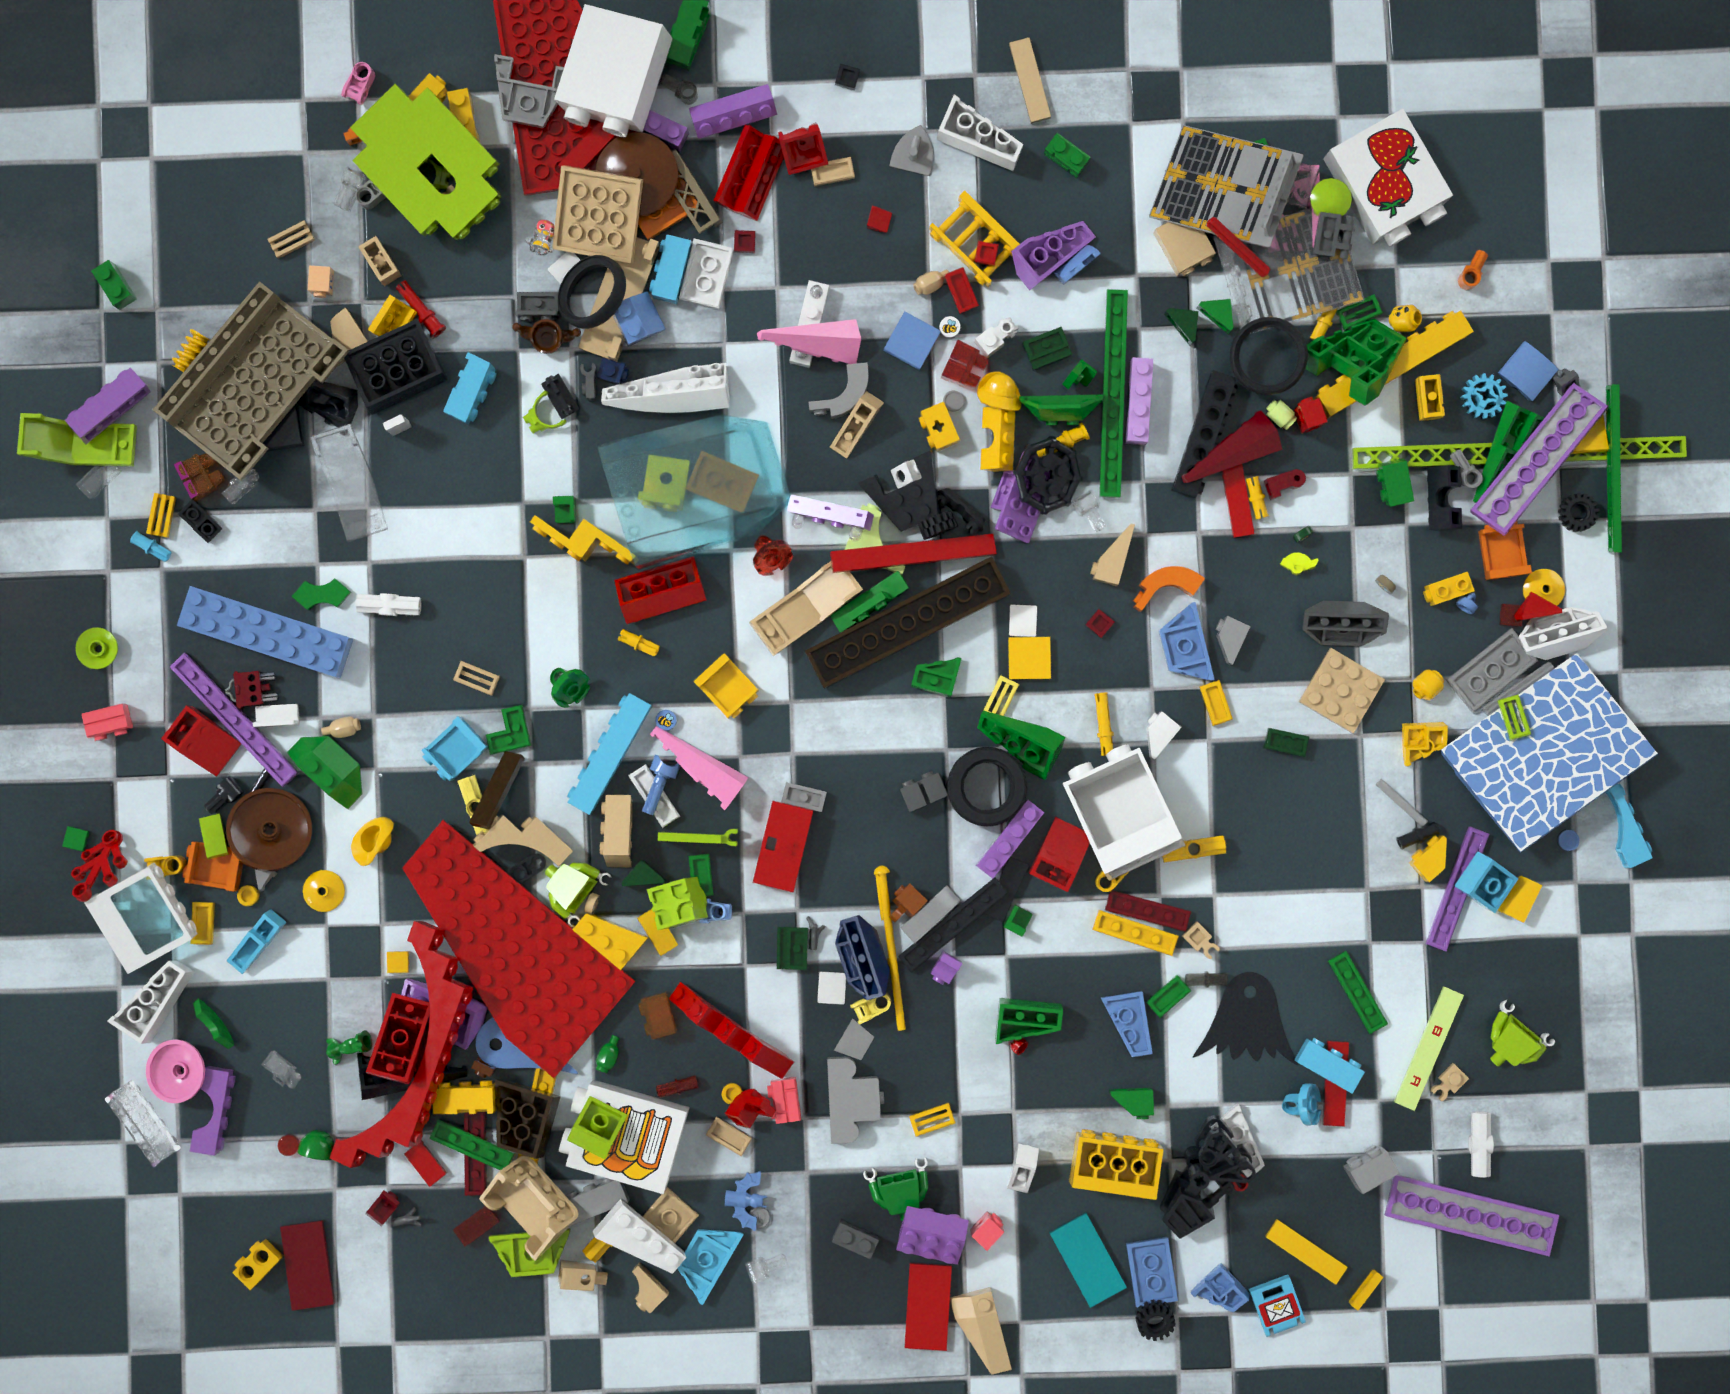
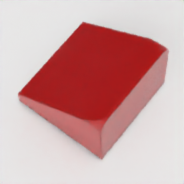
[867,206,892,233]

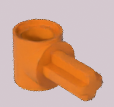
[1458,250,1488,290]

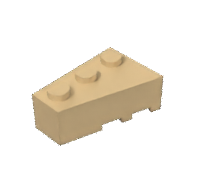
[600,795,632,868]

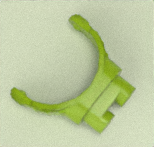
[425,159,451,191]
[523,391,567,434]

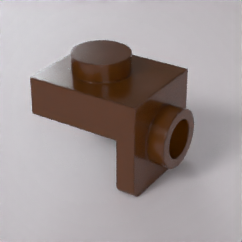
[471,1056,496,1078]

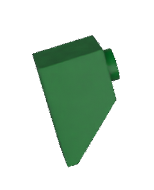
[1109,1088,1154,1120]

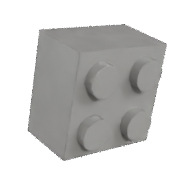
[1343,1145,1399,1194]

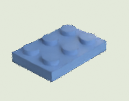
[1126,1237,1178,1307]

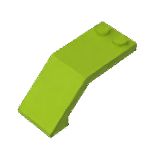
[17,413,137,467]

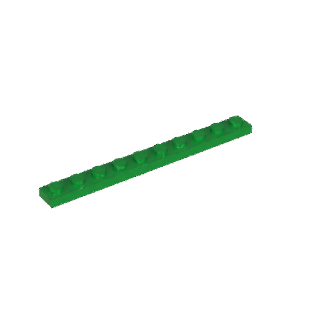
[1099,289,1128,498]

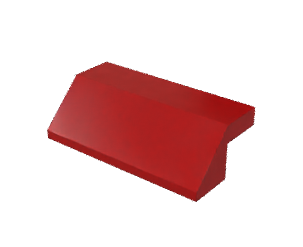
[713,125,784,221]

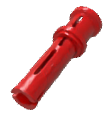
[396,280,446,339]

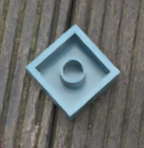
[1455,851,1519,913]

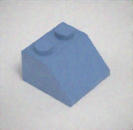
[613,291,666,347]

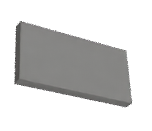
[1446,628,1538,713]

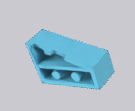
[443,352,497,425]

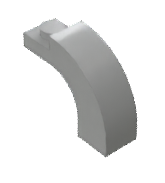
[809,362,868,419]

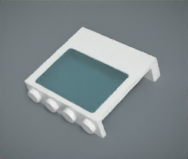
[84,862,198,974]

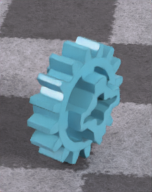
[1460,373,1508,419]

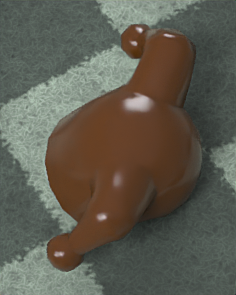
[512,319,581,354]

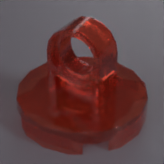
[753,535,793,576]

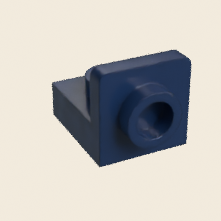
[597,358,629,385]

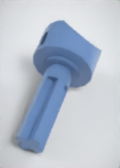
[642,754,680,815]

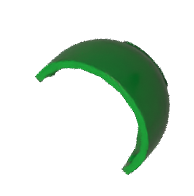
[297,1130,334,1160]

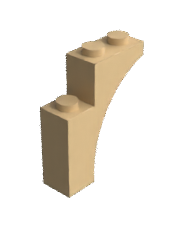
[473,814,573,866]

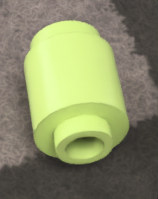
[1266,399,1297,430]

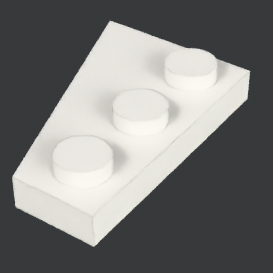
[1211,1103,1265,1177]

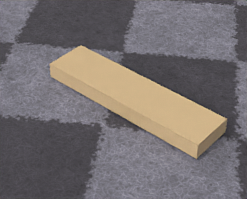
[1009,38,1051,123]

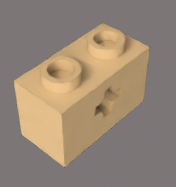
[358,236,402,287]

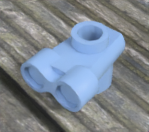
[699,898,732,924]

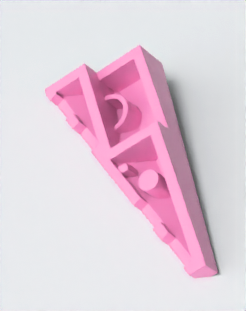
[757,319,861,364]
[650,726,749,810]

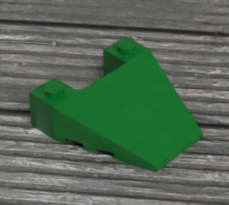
[1306,319,1406,406]

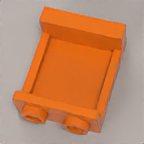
[1478,521,1532,580]
[183,841,243,892]

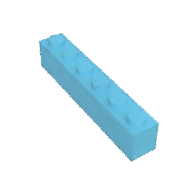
[567,693,652,815]

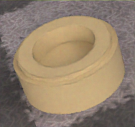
[584,893,600,915]

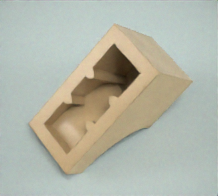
[632,1262,669,1313]

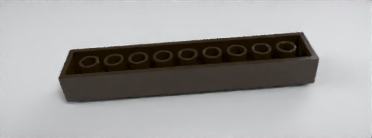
[805,556,1011,689]

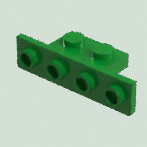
[831,571,909,633]

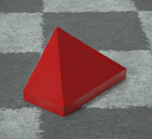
[1514,592,1562,620]

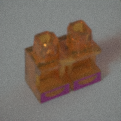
[174,453,225,501]

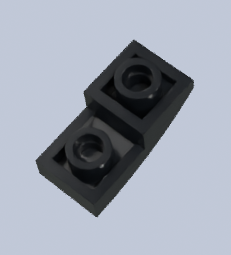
[178,499,223,543]

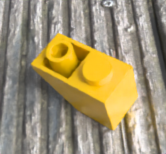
[1409,835,1447,882]

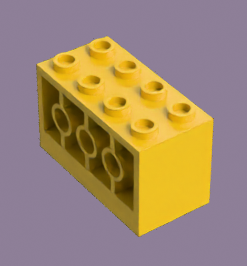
[1069,1129,1164,1200]

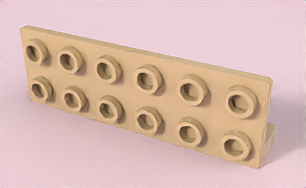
[578,237,660,362]

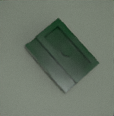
[1022,327,1072,371]
[777,927,808,970]

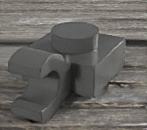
[580,363,597,401]

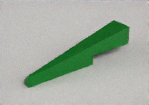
[1473,401,1545,503]

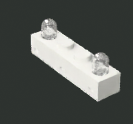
[790,280,829,368]

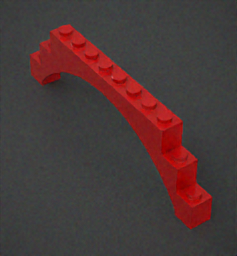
[330,921,473,1168]

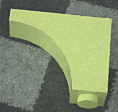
[845,503,905,575]

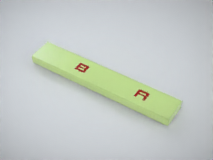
[1394,986,1464,1111]

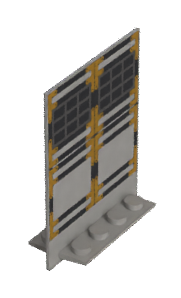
[1149,125,1303,248]

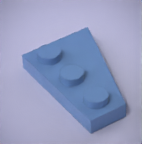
[1100,991,1153,1057]

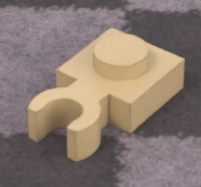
[1182,921,1220,959]
[1431,1063,1469,1101]

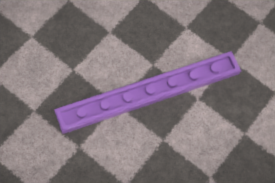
[170,653,299,787]

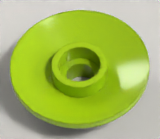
[76,628,118,669]

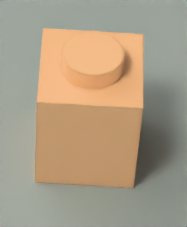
[308,265,334,298]

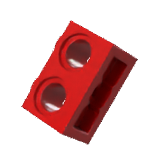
[1293,397,1328,434]

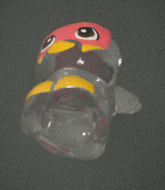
[525,220,555,256]

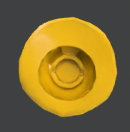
[977,371,1021,411]
[351,817,394,866]

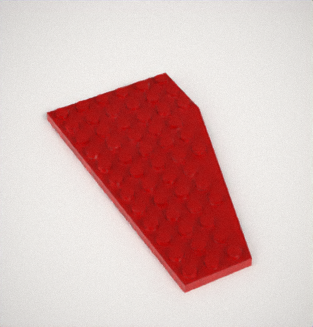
[493,0,637,196]
[402,820,635,1078]

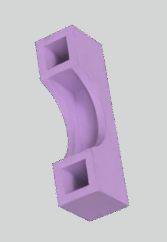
[1125,357,1153,445]

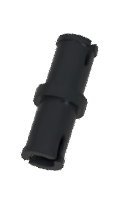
[1396,821,1440,850]

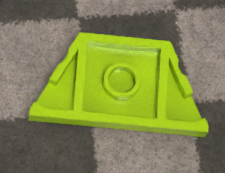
[489,1228,571,1277]

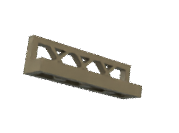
[672,150,723,234]

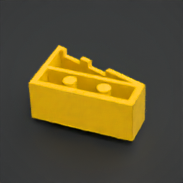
[572,913,649,970]

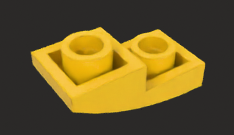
[637,909,678,956]

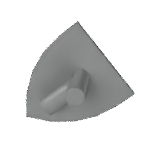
[889,125,933,176]

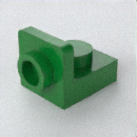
[1062,359,1097,389]

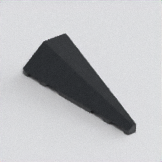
[296,379,358,435]
[357,1053,467,1100]

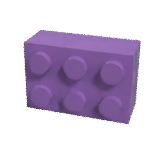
[896,1206,969,1265]

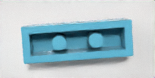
[649,235,692,304]
[1295,1038,1365,1094]

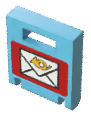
[1249,1274,1306,1337]

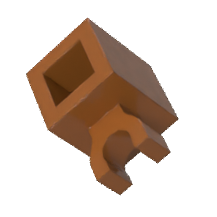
[889,884,928,923]

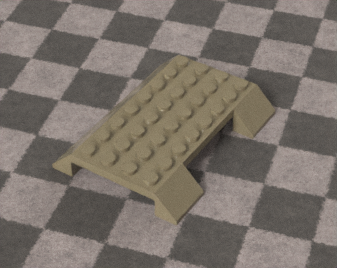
[153,281,349,481]

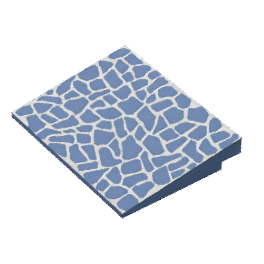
[1441,653,1658,853]

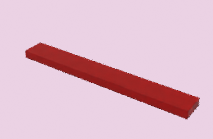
[830,534,997,573]

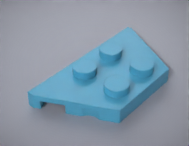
[677,1229,744,1305]

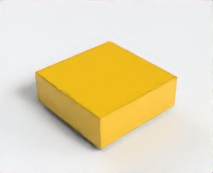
[387,951,409,973]

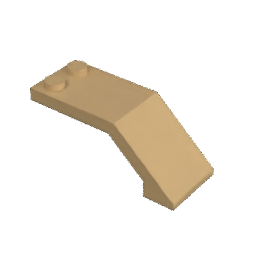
[749,561,863,656]

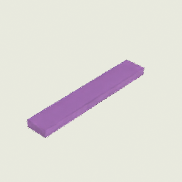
[1425,827,1490,951]

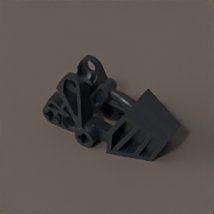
[1160,1115,1256,1239]

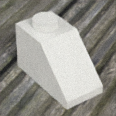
[1147,711,1181,760]
[1007,1144,1039,1193]

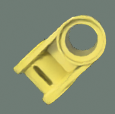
[850,993,891,1024]

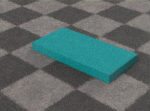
[1049,1212,1127,1308]

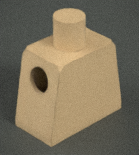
[558,1260,607,1291]

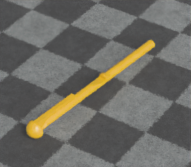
[874,865,906,1031]

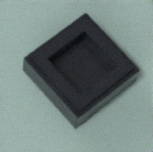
[835,63,860,91]

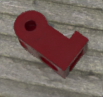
[1264,469,1306,501]

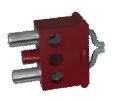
[225,671,278,709]

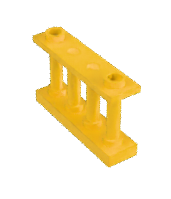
[929,190,1020,287]

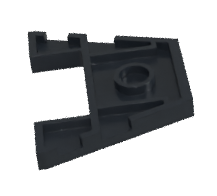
[858,450,940,532]

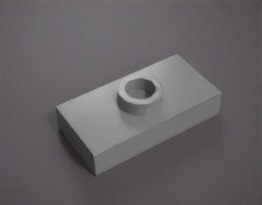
[781,782,827,812]

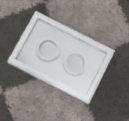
[679,238,734,309]

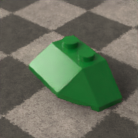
[1019,394,1105,425]
[287,736,363,809]

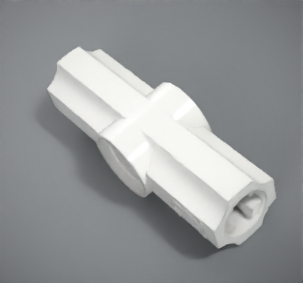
[356,594,422,616]
[1468,1111,1494,1177]

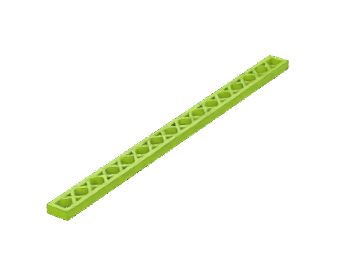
[1352,436,1687,469]

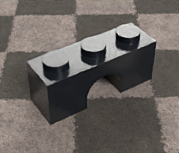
[1427,465,1462,531]

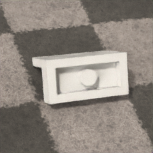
[253,704,300,727]

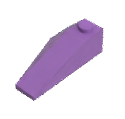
[1011,221,1096,291]
[401,978,487,1049]

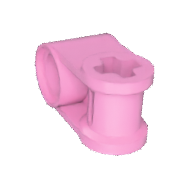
[341,62,375,105]

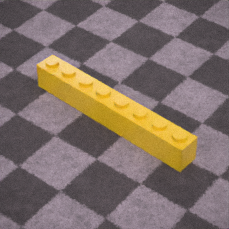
[1314,310,1474,419]

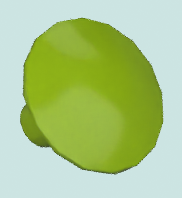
[1310,178,1352,217]

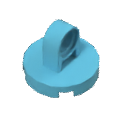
[1282,1083,1321,1126]

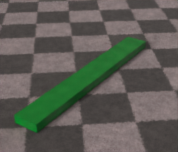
[1606,384,1622,553]

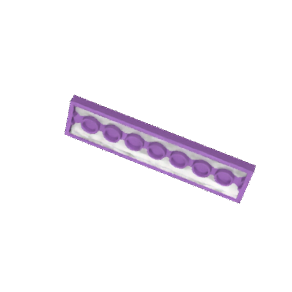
[1470,383,1608,536]
[1384,1175,1559,1256]

